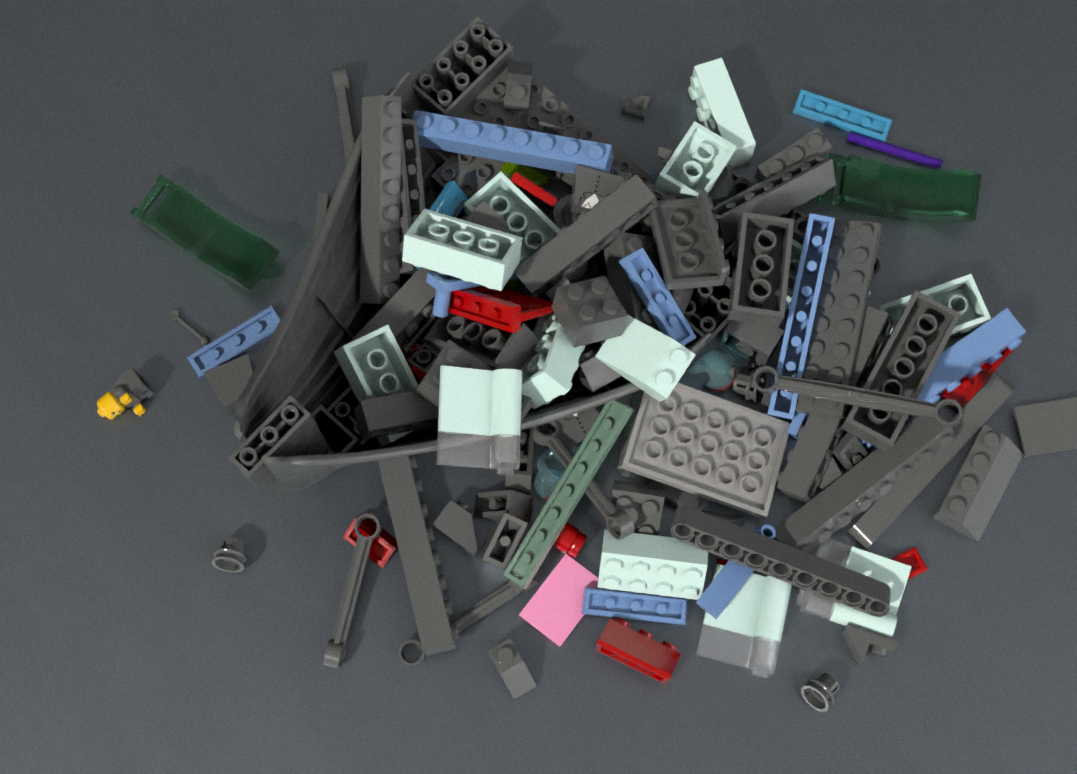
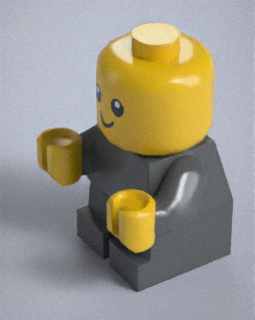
[97,367,154,420]

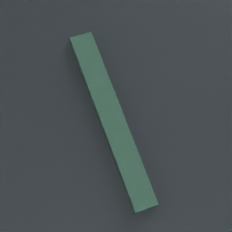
[503,399,634,589]

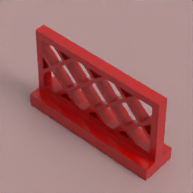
[448,285,554,333]

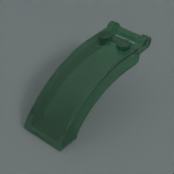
[819,154,981,223]
[130,175,280,292]

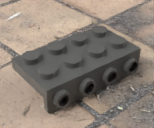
[648,190,730,290]

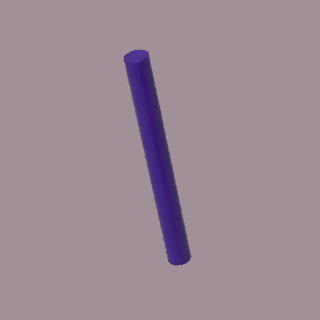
[847,132,943,169]

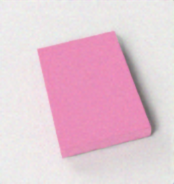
[519,554,605,647]

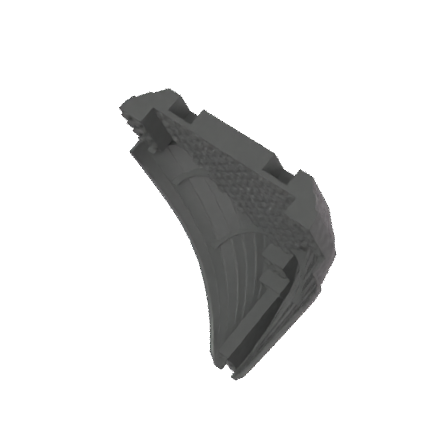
[229,17,736,497]

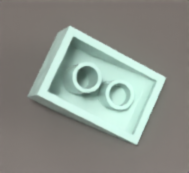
[654,121,738,199]
[595,315,696,402]

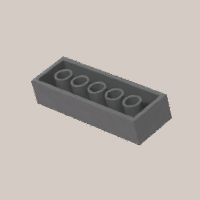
[840,290,961,452]

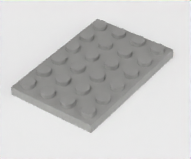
[620,383,791,519]

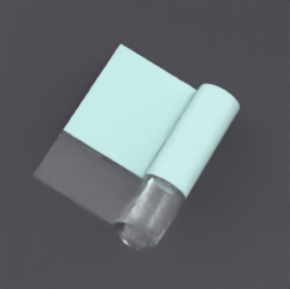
[437,365,522,475]
[796,539,912,639]
[696,564,792,678]

